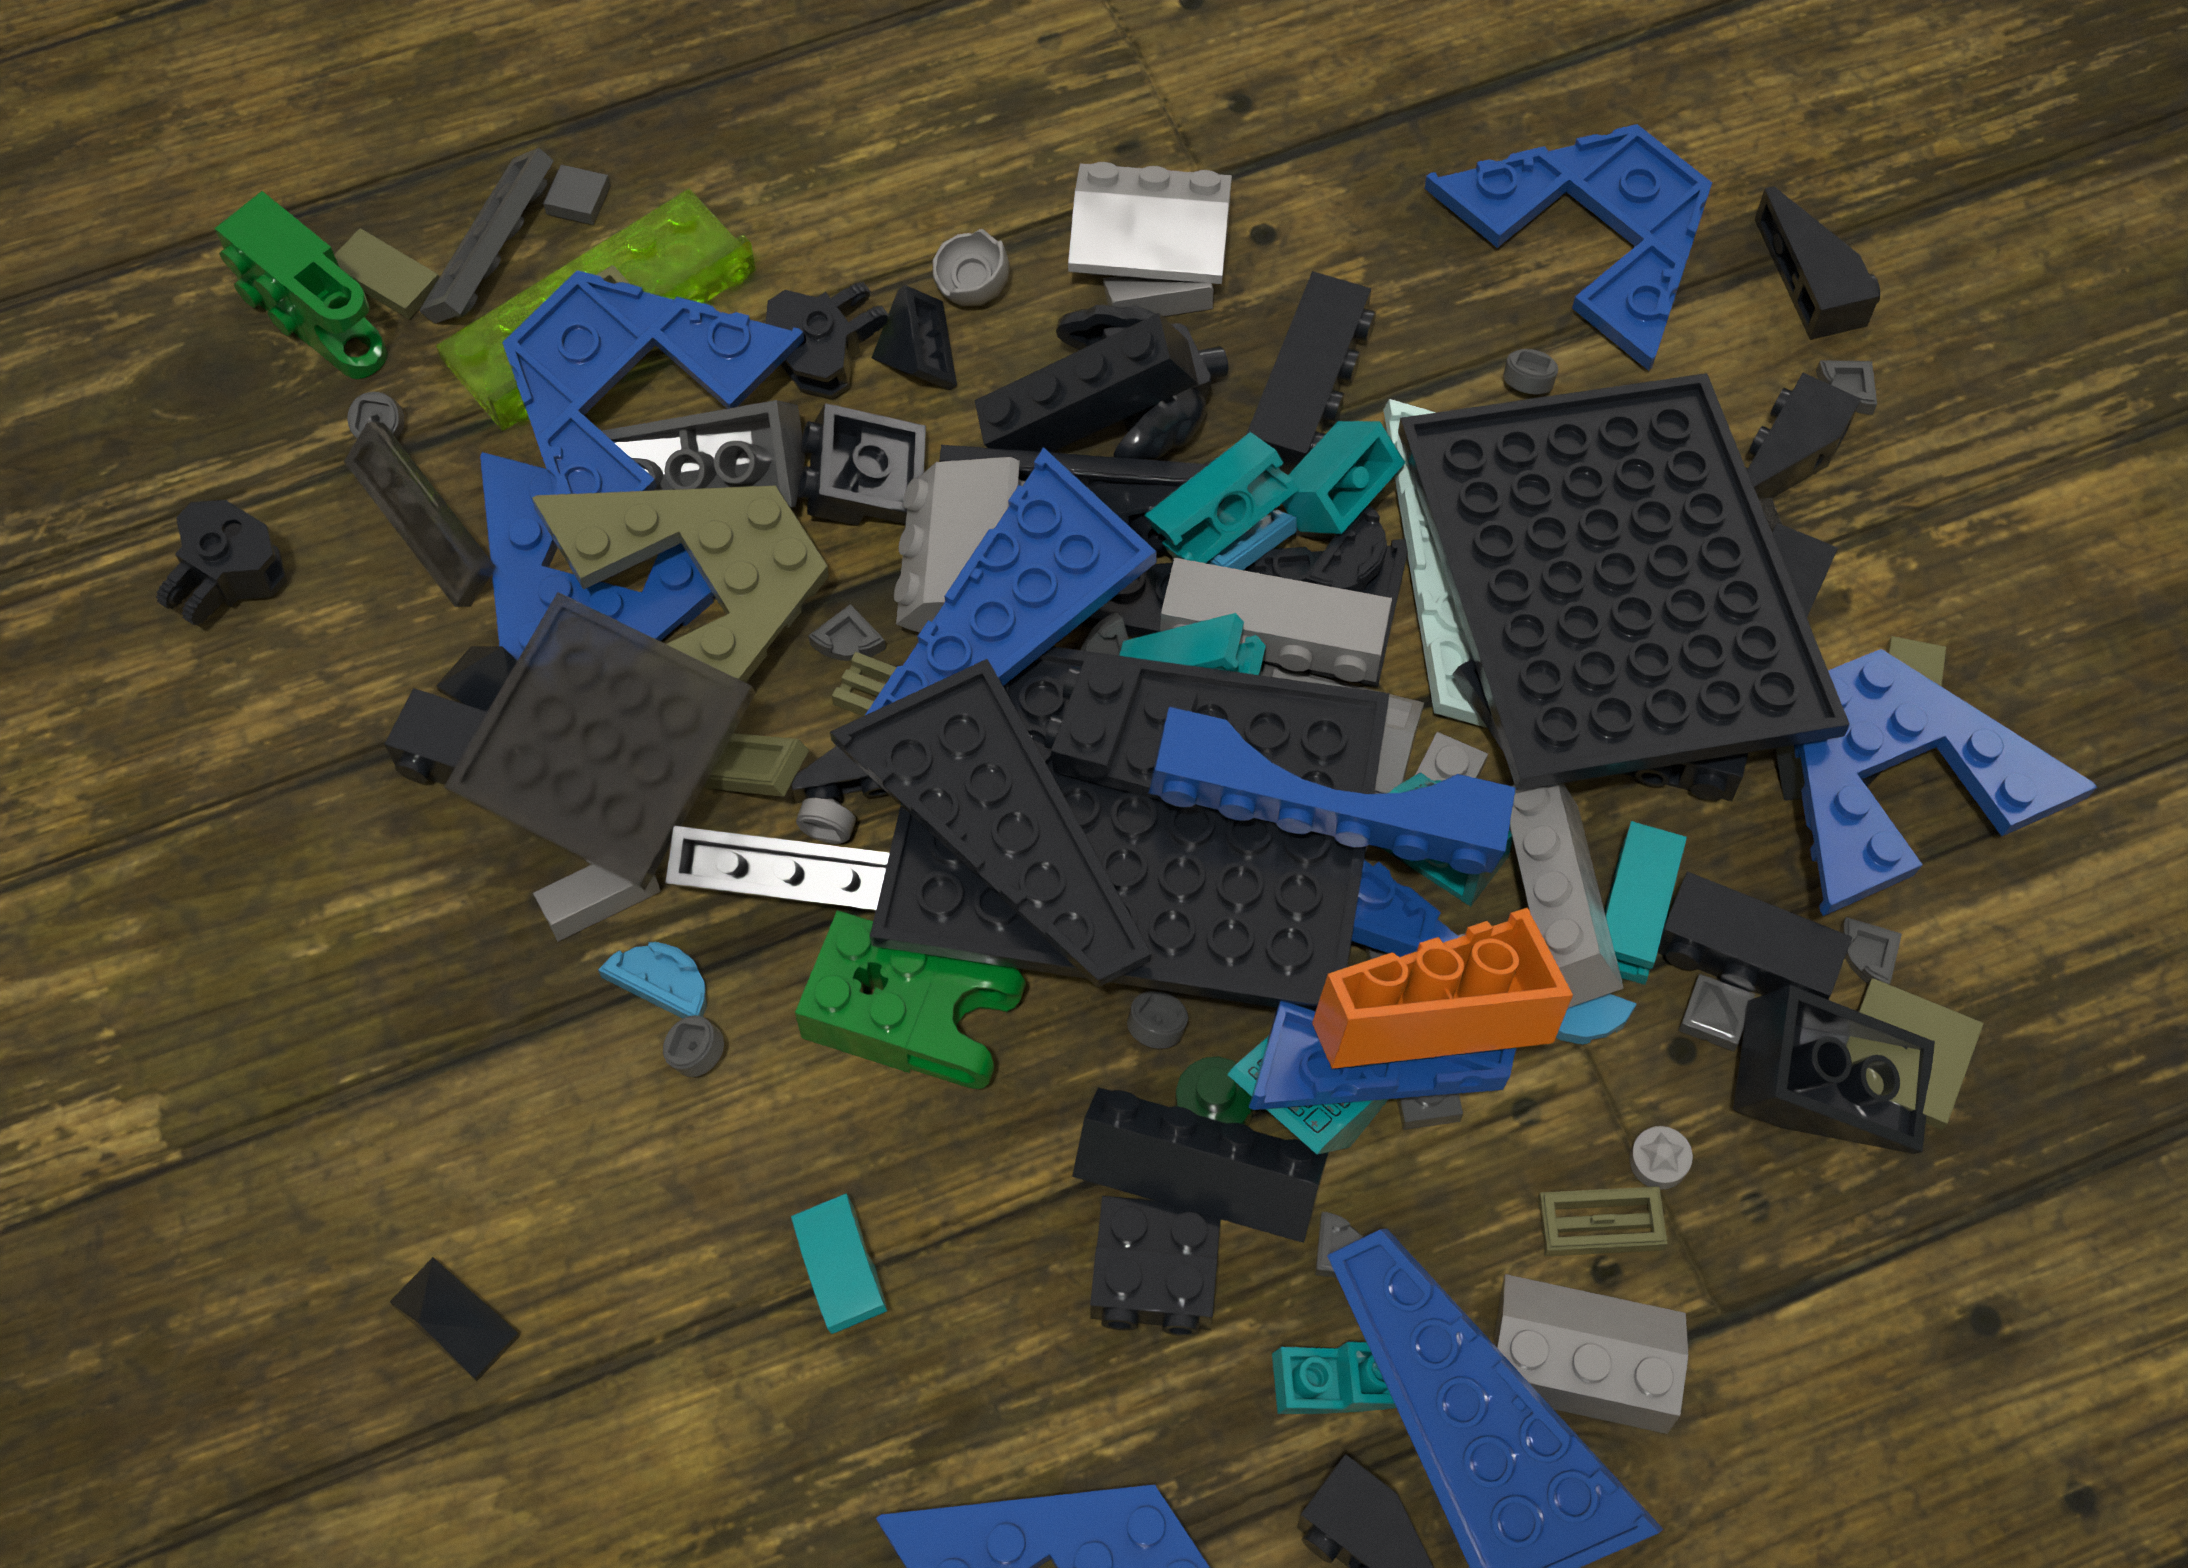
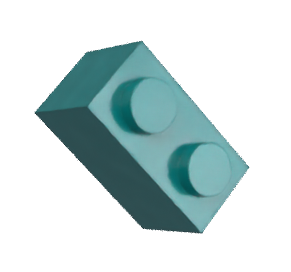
[1282,421,1405,534]

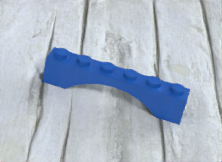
[1148,707,1516,874]

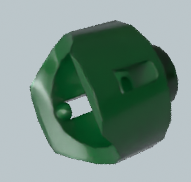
[1175,1056,1254,1126]

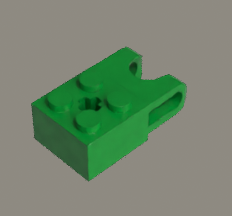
[214,191,388,379]
[795,910,1026,1089]

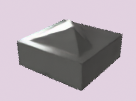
[1679,974,1755,1051]

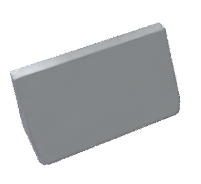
[1103,276,1214,316]
[533,844,661,942]

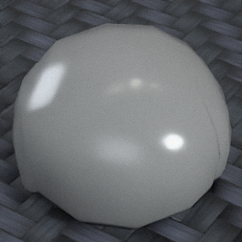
[932,229,1010,306]

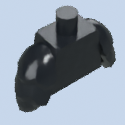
[1056,305,1229,460]

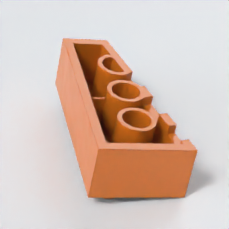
[1312,907,1573,1069]

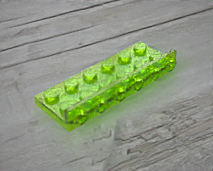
[436,188,756,431]

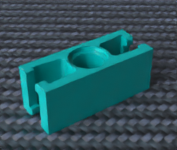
[1145,432,1299,563]
[1119,613,1266,675]
[1604,821,1687,985]

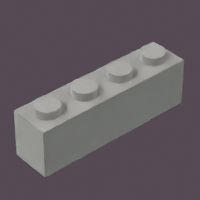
[1160,558,1392,682]
[1510,783,1624,1008]

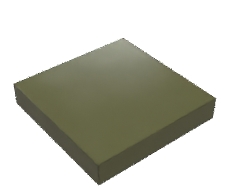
[1846,978,1984,1130]

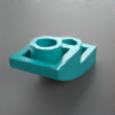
[791,1193,888,1334]
[1272,1342,1396,1414]

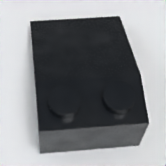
[1733,985,1935,1154]

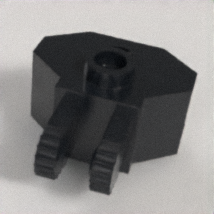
[766,282,890,400]
[156,500,287,626]

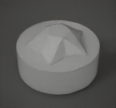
[796,798,856,844]
[1630,1126,1693,1189]

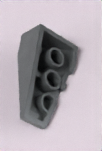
[602,400,805,508]

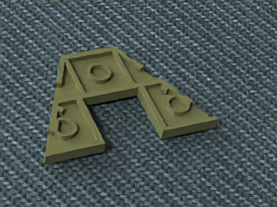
[532,485,829,757]

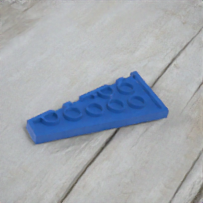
[865,447,1156,715]
[1327,1228,1664,1568]

